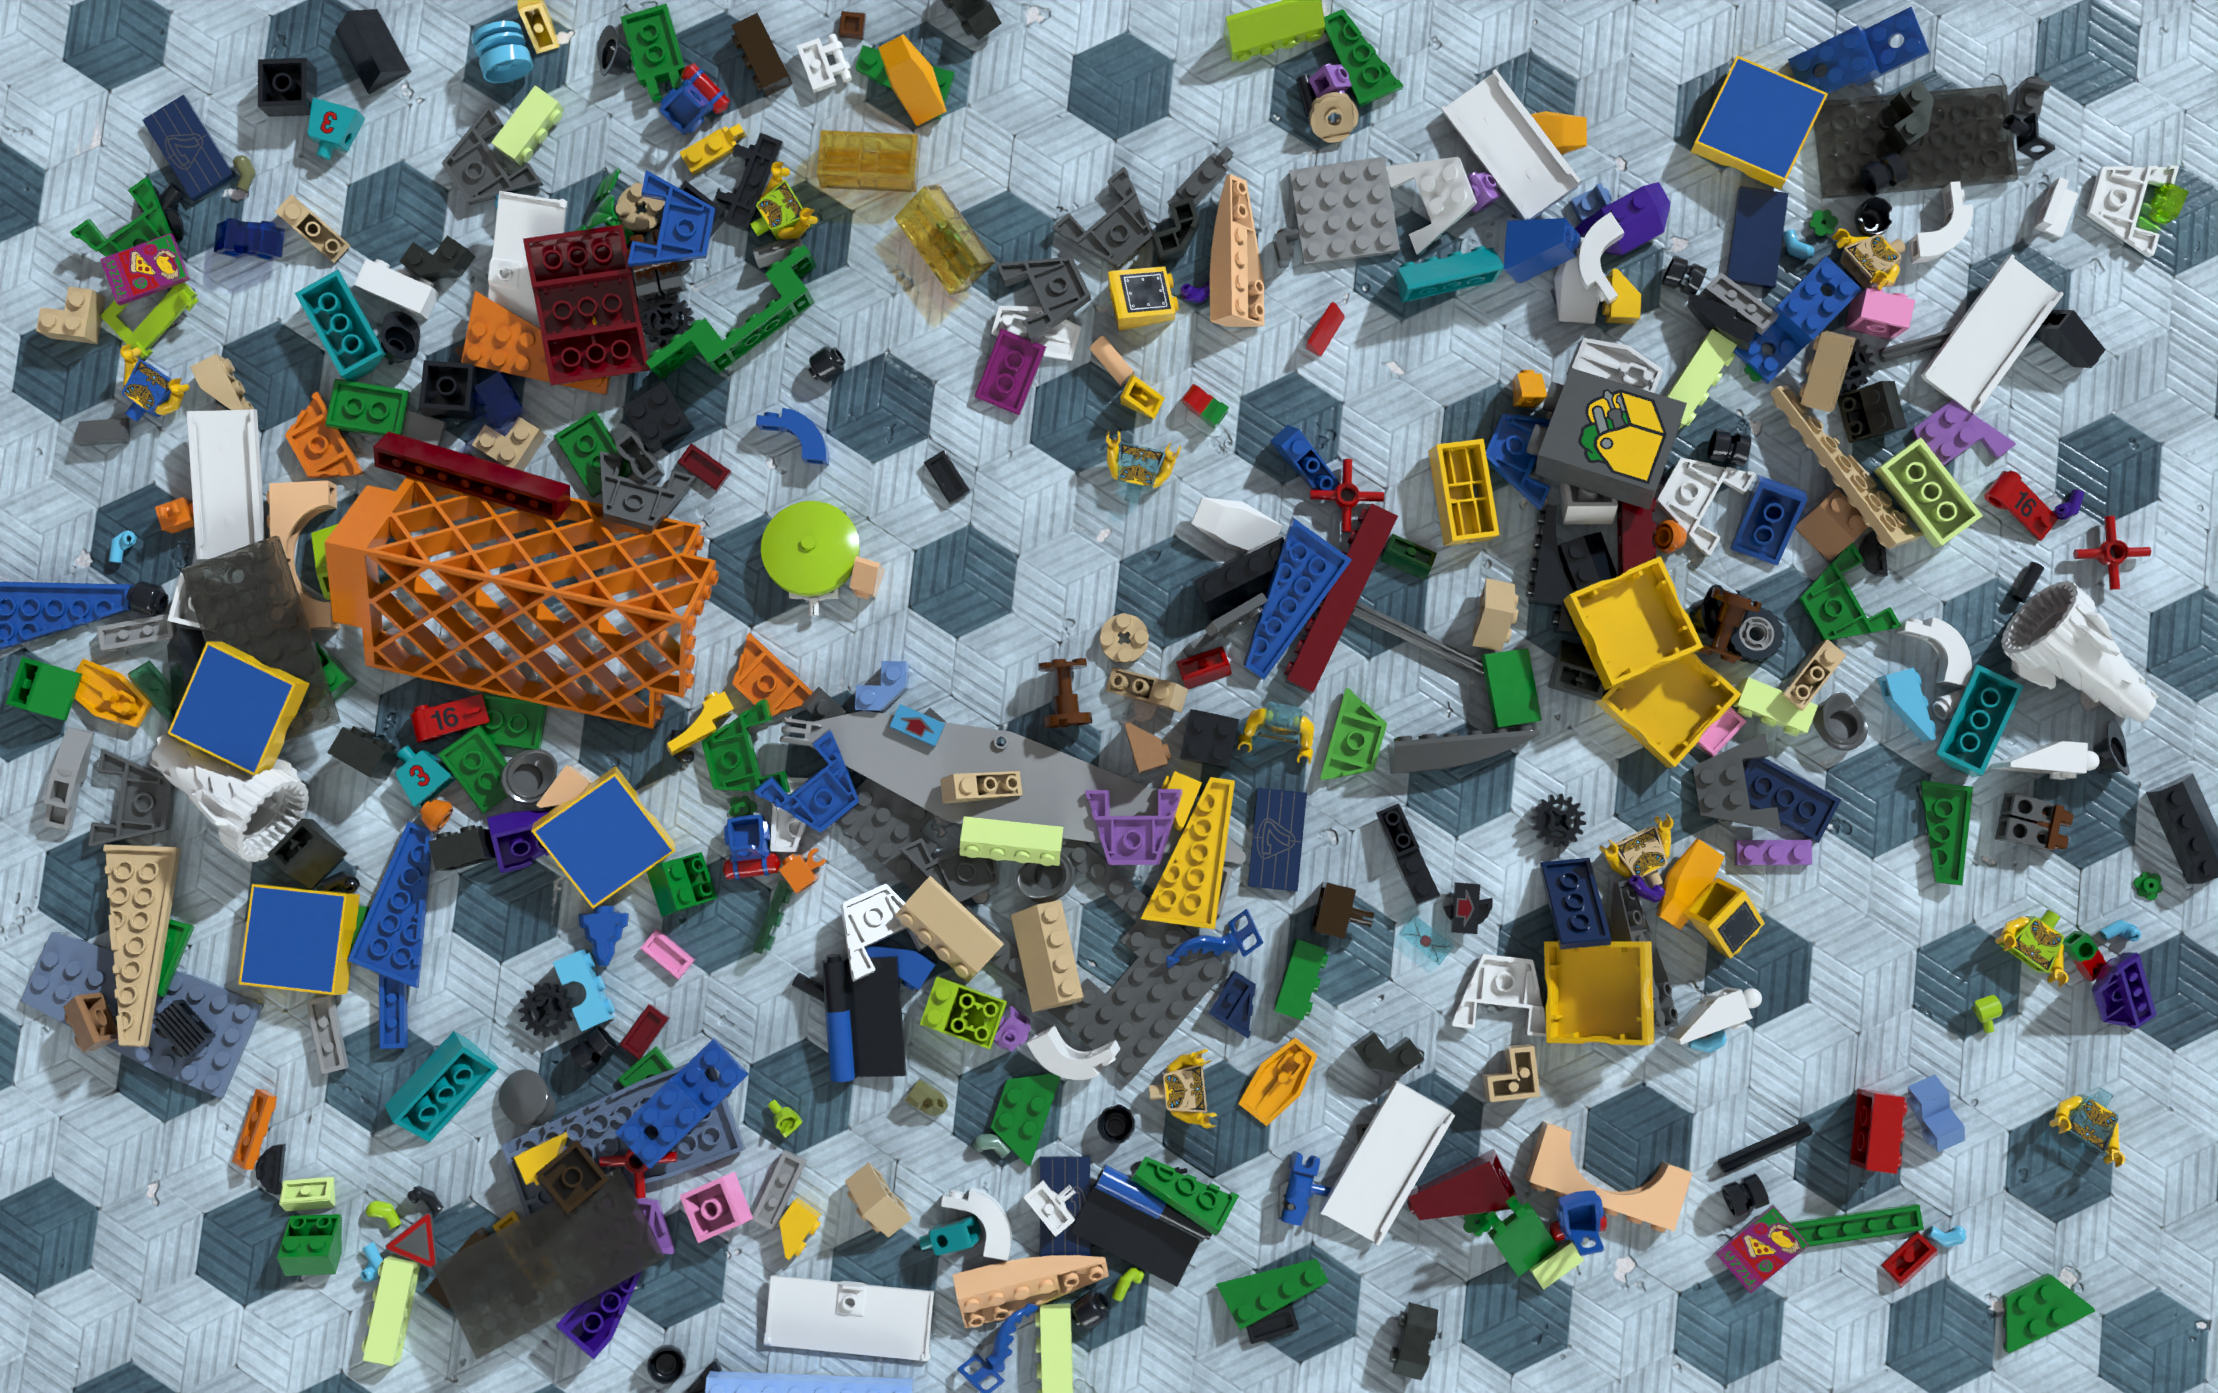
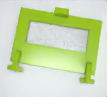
[100,282,199,361]

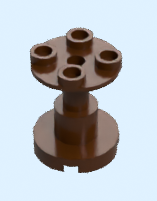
[1698,587,1762,663]
[1038,658,1093,728]

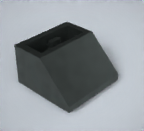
[1837,381,1907,443]
[1548,640,1604,701]
[267,818,348,889]

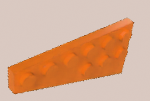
[461,291,611,395]

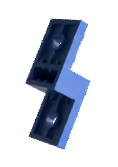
[1788,7,1931,95]
[1733,256,1862,384]
[615,1038,749,1169]

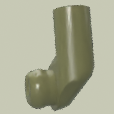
[233,155,256,192]

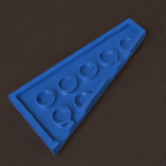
[1243,517,1352,680]
[0,582,134,650]
[347,821,434,988]

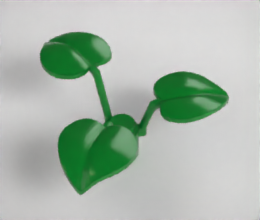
[574,167,634,245]

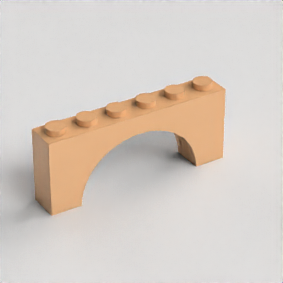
[266,480,340,633]
[1525,1121,1692,1233]

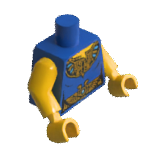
[120,344,190,422]

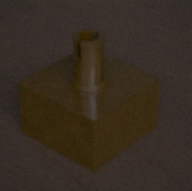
[1311,882,1374,939]
[534,1140,609,1216]

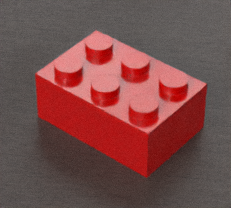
[1850,1088,1907,1174]

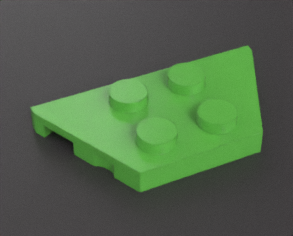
[1319,688,1387,780]

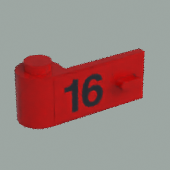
[1984,470,2058,541]
[410,694,490,743]

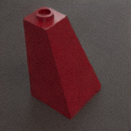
[1407,1149,1517,1220]

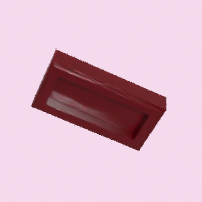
[677,443,732,492]
[619,1004,670,1060]

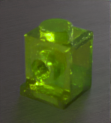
[2149,181,2189,224]

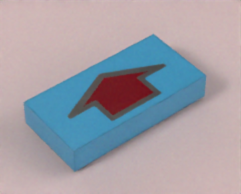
[890,704,945,747]

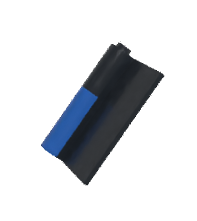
[821,954,907,1082]
[1070,1164,1212,1287]

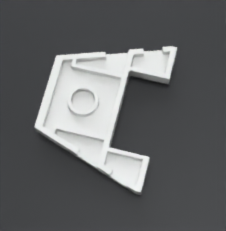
[1386,157,1477,255]
[2086,165,2179,258]
[1656,458,1756,557]
[841,884,929,982]
[1451,954,1546,1037]

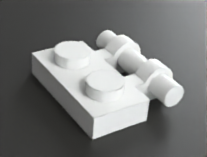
[797,34,852,93]

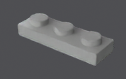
[1703,272,1779,335]
[97,614,176,652]
[306,995,349,1075]
[752,1149,807,1231]

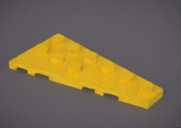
[1141,777,1235,929]

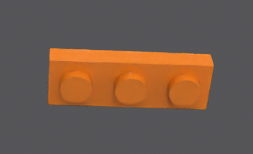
[232,1089,277,1170]

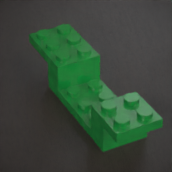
[645,245,817,381]

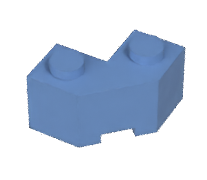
[855,661,909,713]
[1907,1075,1965,1152]

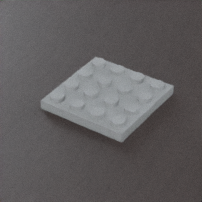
[1289,156,1400,266]

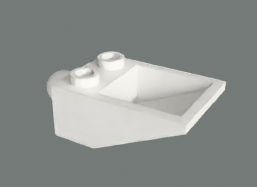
[1991,741,2100,780]
[1667,987,1762,1044]

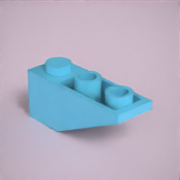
[1877,668,1936,742]

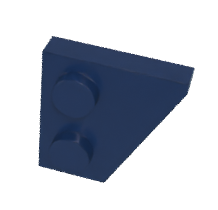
[1207,970,1256,1038]

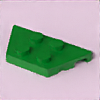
[991,1073,1061,1166]
[2003,1273,2095,1353]

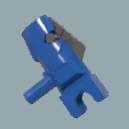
[1278,1151,1332,1226]

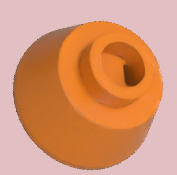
[1654,520,1687,553]
[420,799,453,832]

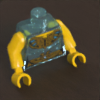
[1106,431,1181,503]
[1238,702,1314,764]
[2049,1088,2125,1168]

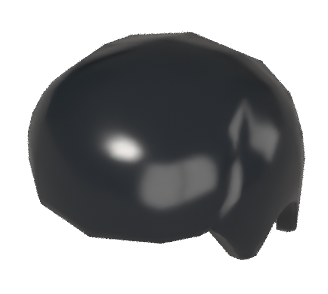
[1854,197,1892,237]
[1097,1104,1135,1144]
[647,1345,686,1384]

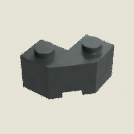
[942,0,1002,40]
[1884,79,1934,154]
[1152,197,1199,265]
[399,235,475,282]
[1351,1031,1425,1074]
[1389,1302,1438,1381]

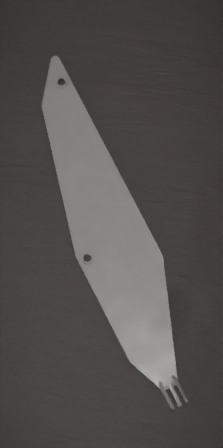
[779,711,1246,864]

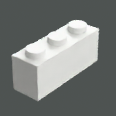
[354,259,440,320]

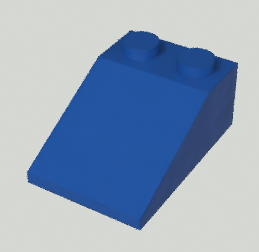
[1731,475,1808,566]

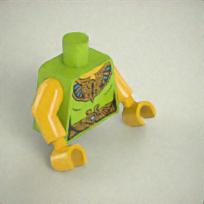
[750,162,818,240]
[1995,910,2069,987]

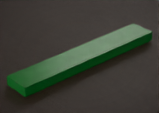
[1789,1203,1924,1247]

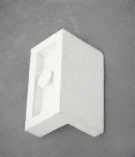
[2033,177,2078,238]

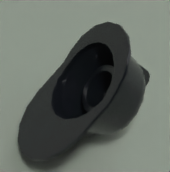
[597,25,632,76]
[379,311,420,365]
[1689,584,1724,638]
[2093,720,2130,776]

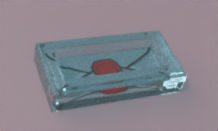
[1399,915,1454,966]

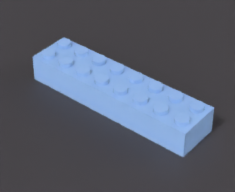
[705,1371,913,1393]

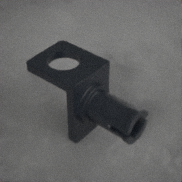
[2003,112,2055,161]

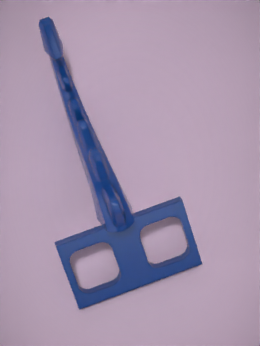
[1166,909,1264,968]
[957,1303,1038,1393]

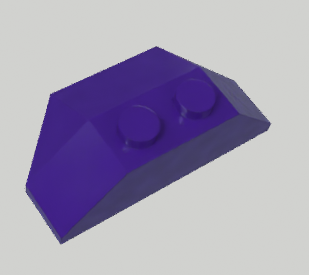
[1574,182,1671,256]
[2092,952,2157,1029]

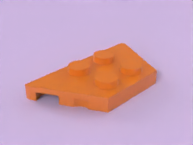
[285,392,365,478]
[732,633,813,717]

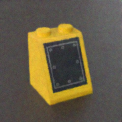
[1108,267,1179,332]
[1683,877,1765,959]

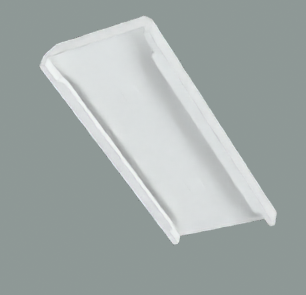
[1441,69,1581,220]
[1921,254,2064,414]
[187,409,266,559]
[1319,1081,1455,1246]

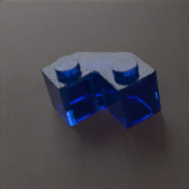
[214,218,285,261]
[474,371,526,429]

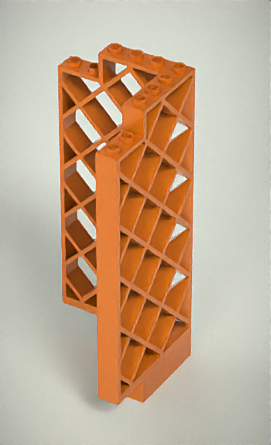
[325,476,719,729]

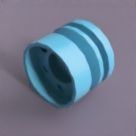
[471,21,534,83]

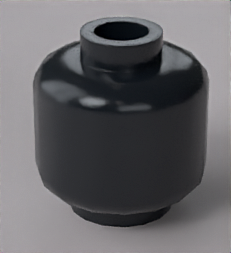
[808,346,846,383]
[127,581,169,616]
[1072,1291,1110,1330]

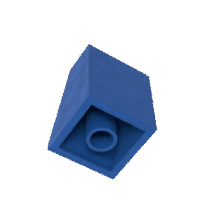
[1504,218,1581,283]

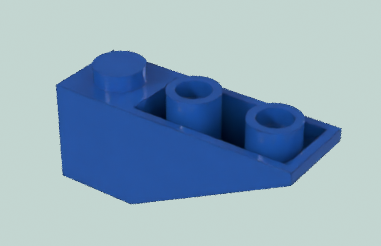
[1270,425,1340,490]
[865,945,938,990]

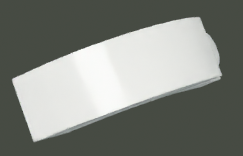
[1909,181,1973,264]
[1578,212,1624,305]
[1896,617,1972,689]
[1027,1025,1121,1080]
[941,1187,1012,1261]

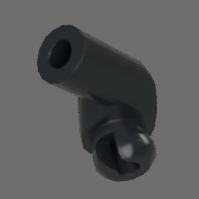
[670,730,694,764]
[322,871,360,893]
[407,1186,444,1215]

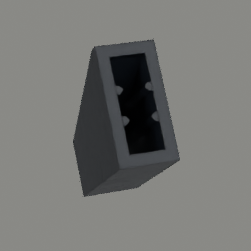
[2034,310,2106,368]

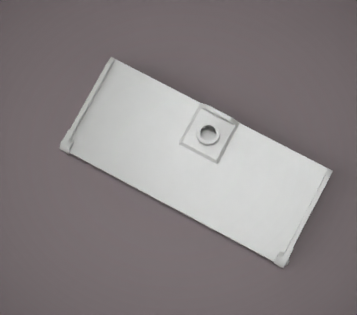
[488,191,568,328]
[763,1275,934,1362]

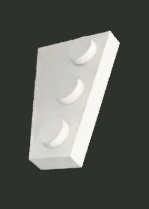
[770,777,809,852]

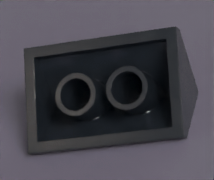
[335,9,411,94]
[167,628,218,712]

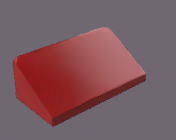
[1305,302,1345,357]
[1176,646,1232,689]
[1881,1232,1938,1288]

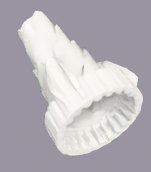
[2001,581,2159,723]
[150,734,309,862]

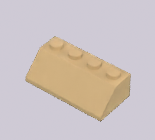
[895,876,1004,983]
[1010,900,1083,1013]

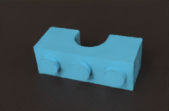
[553,950,615,1032]

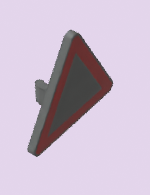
[385,1213,438,1269]

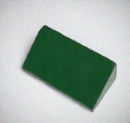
[1381,534,1437,580]

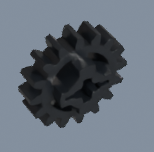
[641,294,696,347]
[1842,339,1875,392]
[1530,794,1586,848]
[518,982,574,1038]

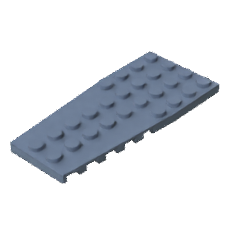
[21,932,264,1098]
[502,1063,745,1216]

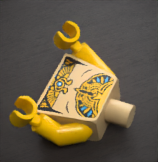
[1831,228,1906,290]
[1599,813,1674,888]
[1149,1049,1217,1129]

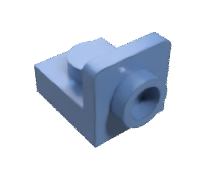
[1570,183,1611,223]

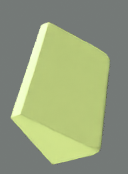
[279,1177,335,1211]
[1529,1240,1584,1290]

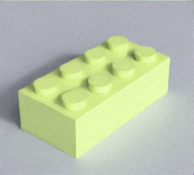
[1873,437,1983,548]

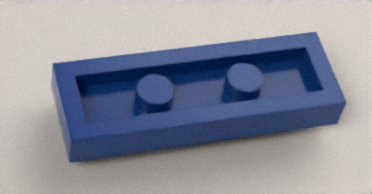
[379,974,408,1049]

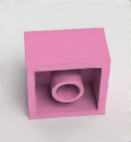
[1845,287,1915,340]
[679,1171,753,1243]

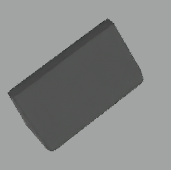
[74,418,130,446]

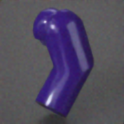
[1180,280,1210,303]
[2054,490,2084,520]
[1629,875,1665,903]

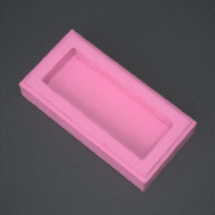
[1697,706,1747,758]
[640,929,695,980]

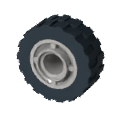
[1727,607,1784,664]

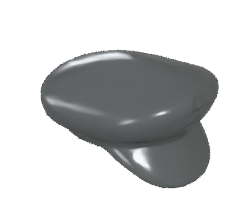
[1813,692,1868,751]
[501,749,558,804]
[1016,852,1075,904]
[499,1069,556,1126]

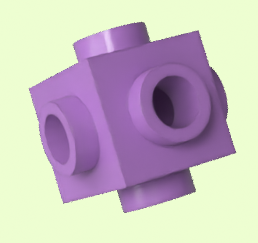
[1308,63,1352,98]
[1467,172,1502,213]
[994,1005,1031,1052]

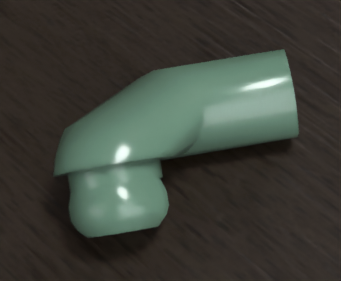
[973,1134,1011,1159]

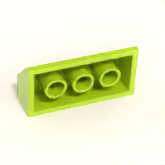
[1223,0,1325,62]

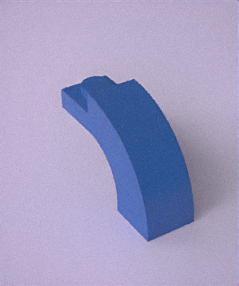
[756,408,829,465]

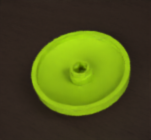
[761,501,860,597]

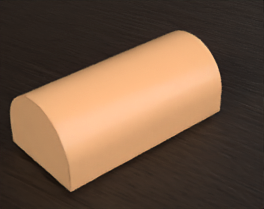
[1089,336,1135,386]

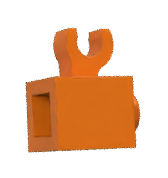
[155,497,194,534]
[778,848,827,894]

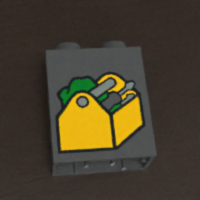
[1526,368,1687,510]

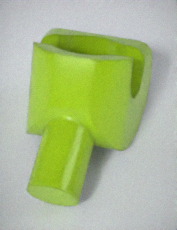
[1971,995,2002,1033]
[768,1100,802,1138]

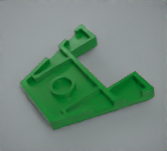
[70,177,172,257]
[1798,543,1901,642]
[701,699,791,794]

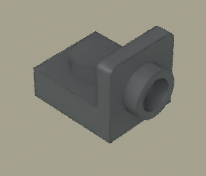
[2013,76,2051,117]
[1272,227,1299,269]
[802,687,846,720]

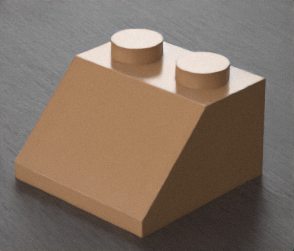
[1794,488,1869,562]
[1124,722,1171,774]
[63,992,118,1053]

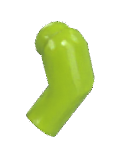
[365,1200,402,1230]
[1112,1267,1144,1301]

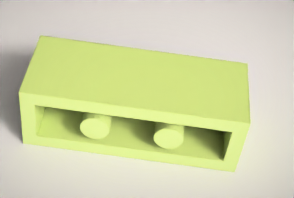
[491,85,564,167]
[1731,677,1818,736]

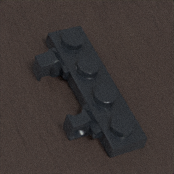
[715,133,784,232]

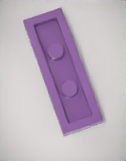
[1734,840,1812,865]

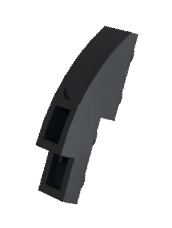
[1376,803,1440,906]

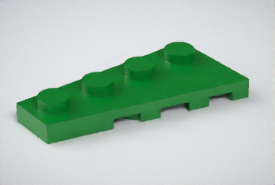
[1324,9,1404,108]
[855,45,955,120]
[1920,780,1973,886]
[1131,1156,1239,1236]
[1216,1259,1329,1331]

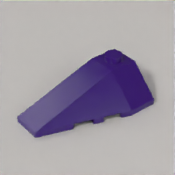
[487,810,552,874]
[556,1249,646,1360]

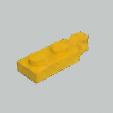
[679,124,746,175]

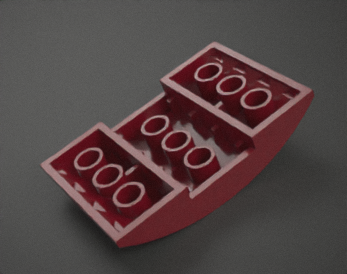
[523,224,650,386]

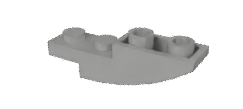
[43,727,95,831]

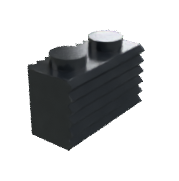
[153,999,216,1058]

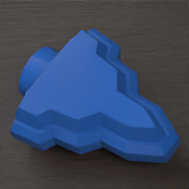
[578,906,629,966]

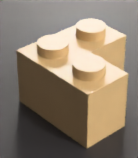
[36,287,106,344]
[472,417,547,471]
[1472,578,1519,652]
[1482,1044,1540,1102]
[845,1162,912,1238]

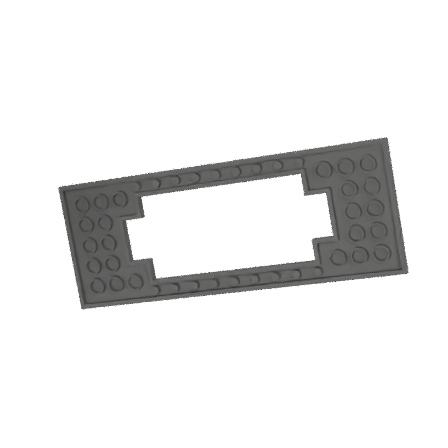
[835,708,1228,1082]

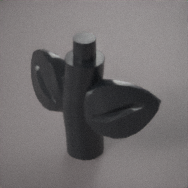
[136,183,185,240]

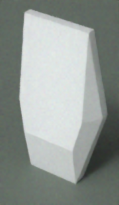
[1554,237,1602,324]
[991,306,1082,361]
[1572,338,1663,393]
[1191,497,1282,552]

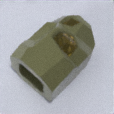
[905,1078,948,1116]

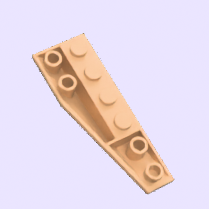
[1210,174,1265,327]
[952,1255,1109,1329]

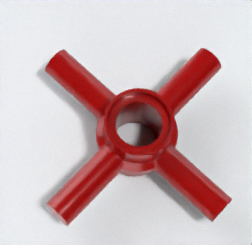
[1310,459,1384,533]
[2073,516,2151,590]
[599,1149,677,1198]

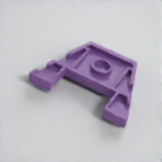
[1911,400,2016,466]
[1085,789,1182,865]

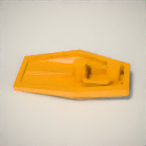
[878,34,946,126]
[1530,111,1587,155]
[75,659,153,728]
[1656,838,1725,930]
[1238,1037,1318,1126]

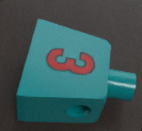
[307,97,365,160]
[395,746,456,808]
[919,1214,983,1256]

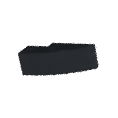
[1688,293,1757,352]

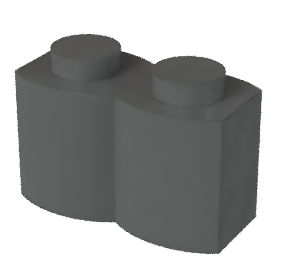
[615,432,665,485]

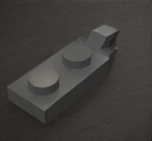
[1176,146,1234,207]

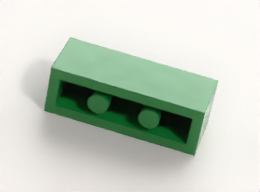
[1273,939,1328,1021]

